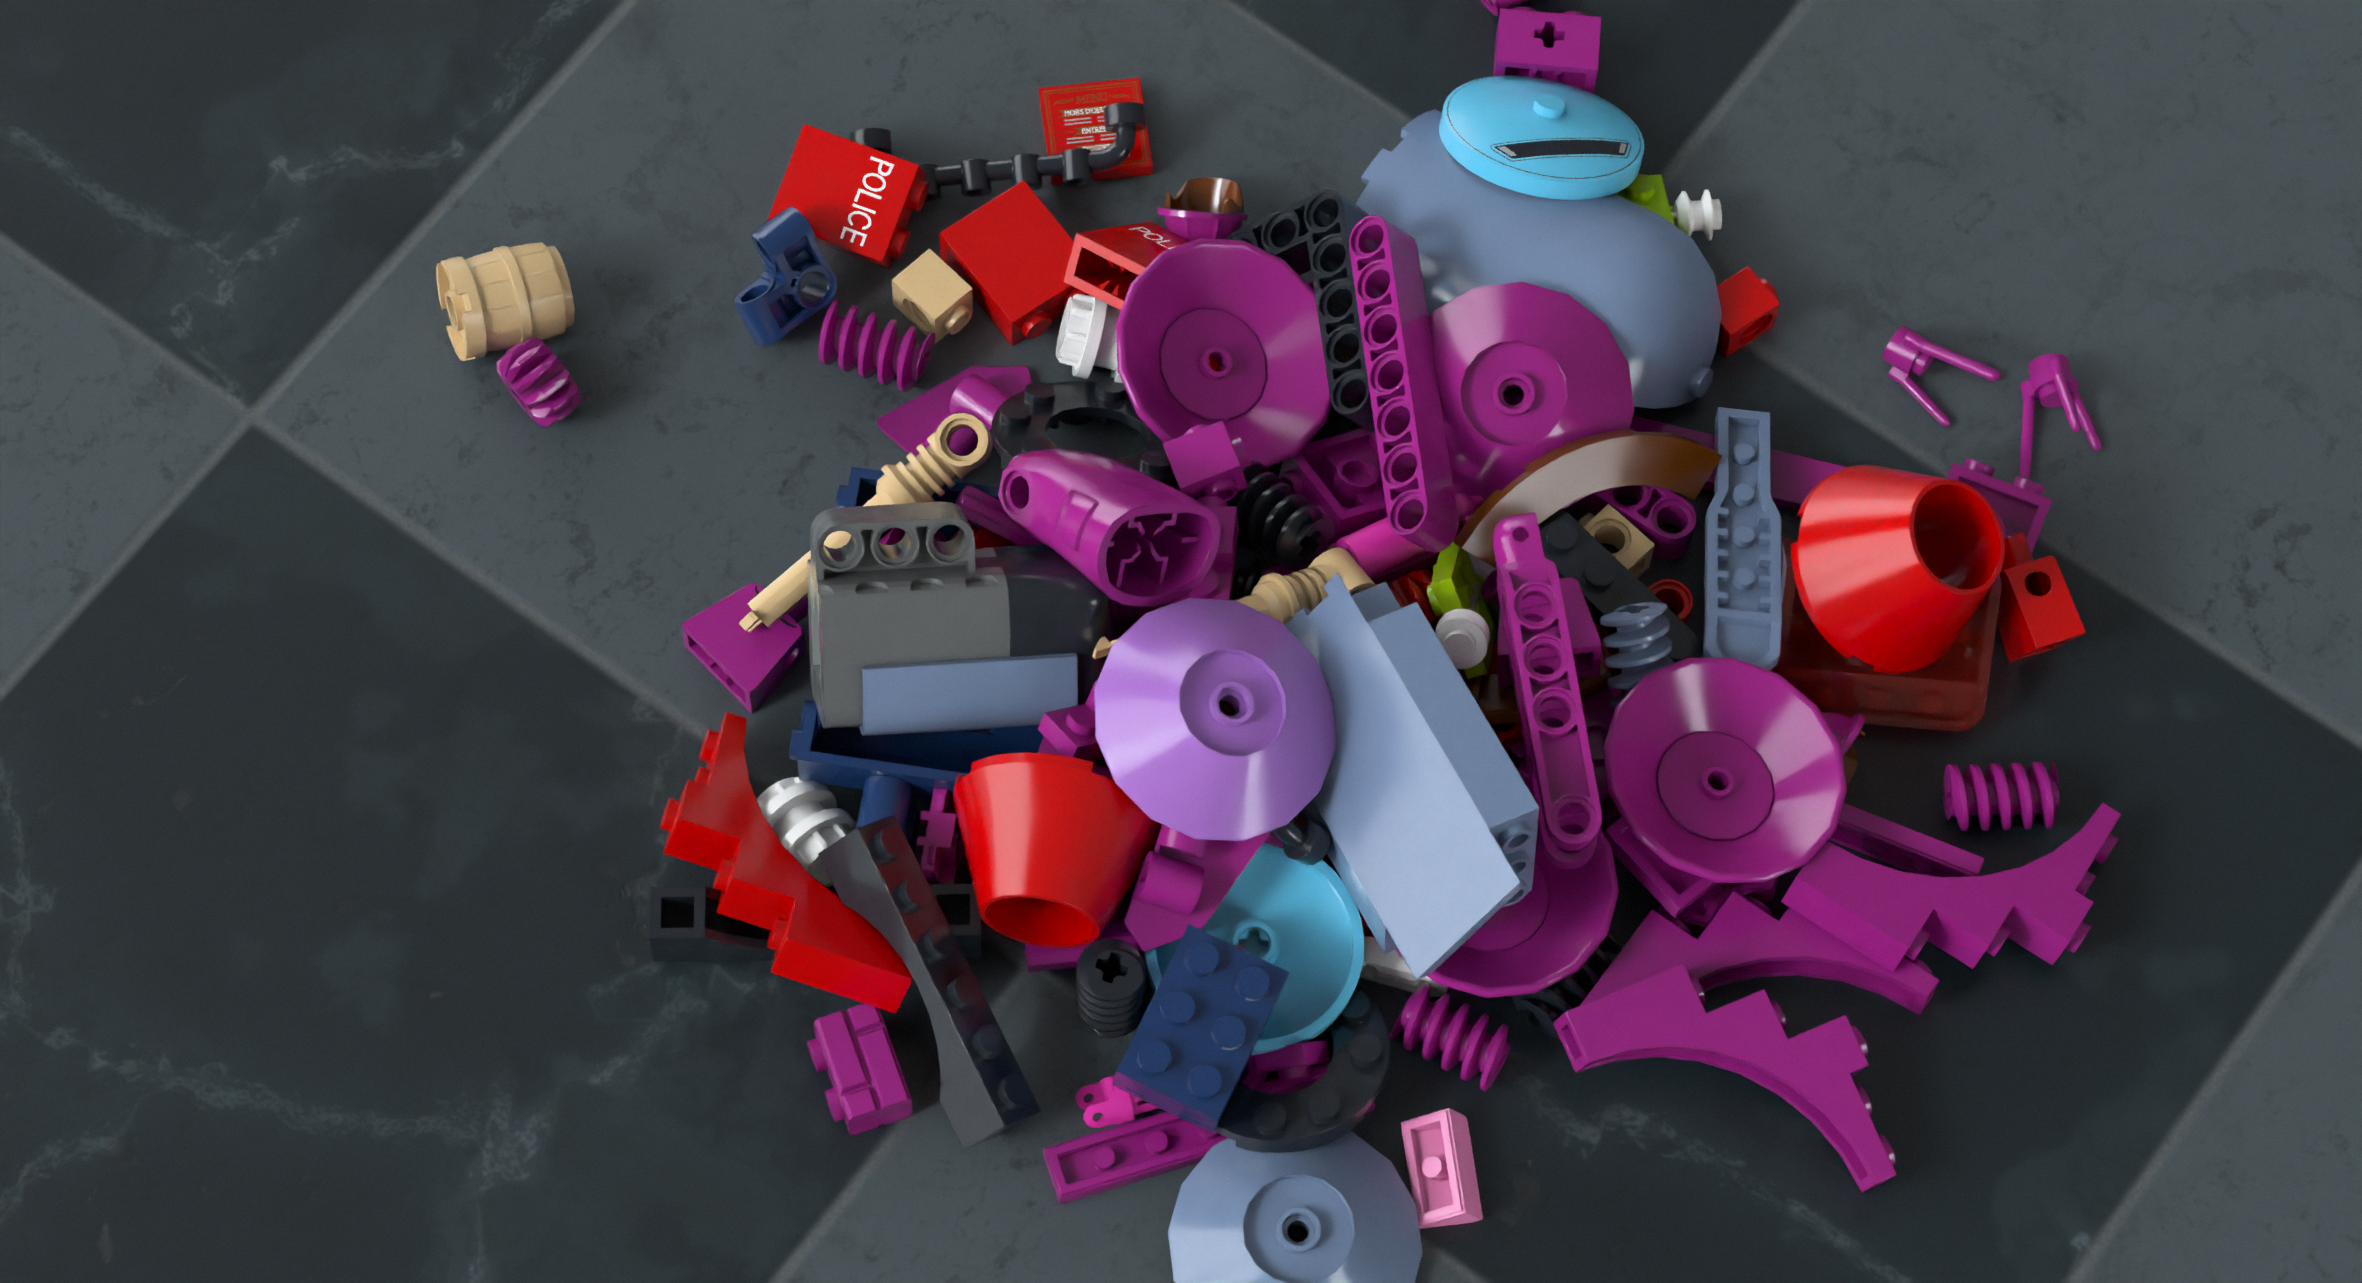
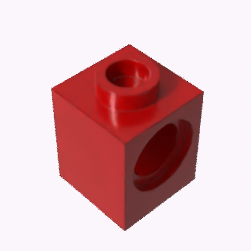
[1716,266,1780,358]

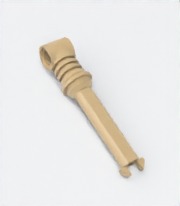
[739,413,993,633]
[1093,547,1376,659]

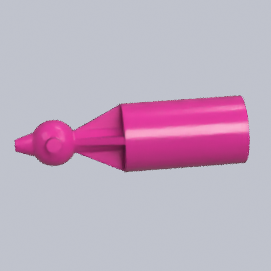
[1336,493,1484,578]

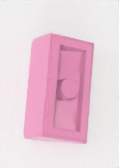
[1401,1108,1483,1229]

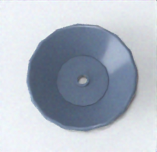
[1168,1131,1423,1283]

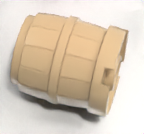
[436,242,574,361]

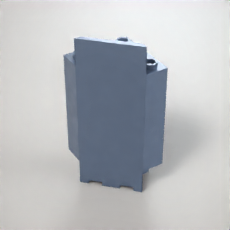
[1285,572,1539,980]

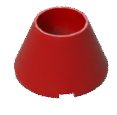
[1791,465,2005,674]
[953,753,1162,948]

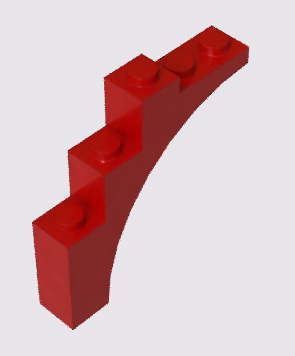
[660,712,913,1013]

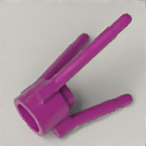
[1882,325,2001,427]
[2020,353,2102,480]

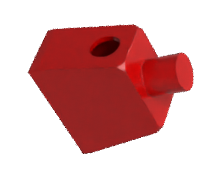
[1988,532,2086,663]

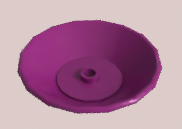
[1116,238,1332,468]
[1428,282,1634,509]
[1603,658,1847,883]
[1396,770,1619,998]

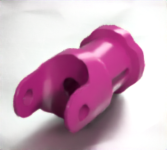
[1075,1075,1158,1128]

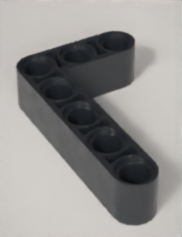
[1226,189,1375,432]

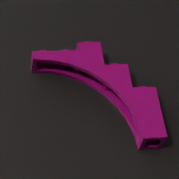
[1781,803,2121,973]
[1580,891,1940,1015]
[1553,963,1897,1192]

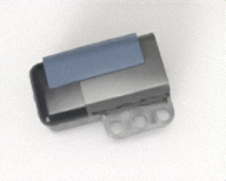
[807,502,1114,736]

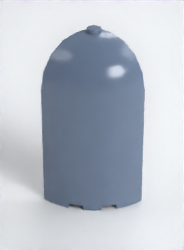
[1356,109,1722,409]

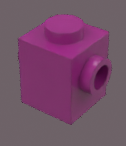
[1163,420,1251,502]

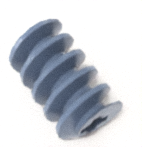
[1600,602,1674,709]

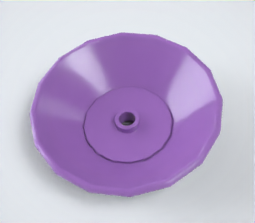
[1094,598,1336,841]

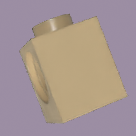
[892,248,973,344]
[1578,504,1655,578]

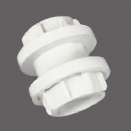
[1056,293,1123,383]
[757,777,857,888]

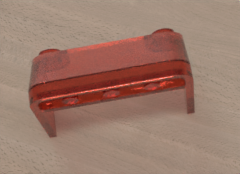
[1771,537,2002,732]

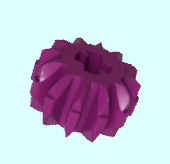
[496,337,581,427]

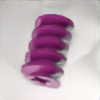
[819,299,935,393]
[1943,762,2059,831]
[1389,982,1512,1092]

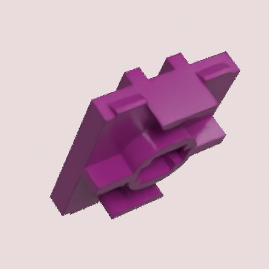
[916,788,968,884]

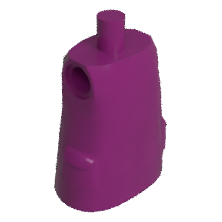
[998,449,1221,606]

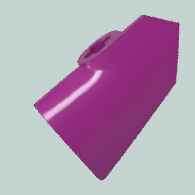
[877,366,1032,479]
[1124,824,1270,952]

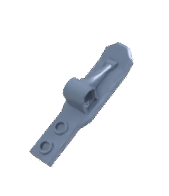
[1703,407,1782,671]

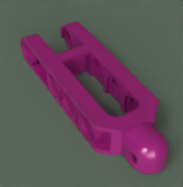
[1493,512,1602,869]

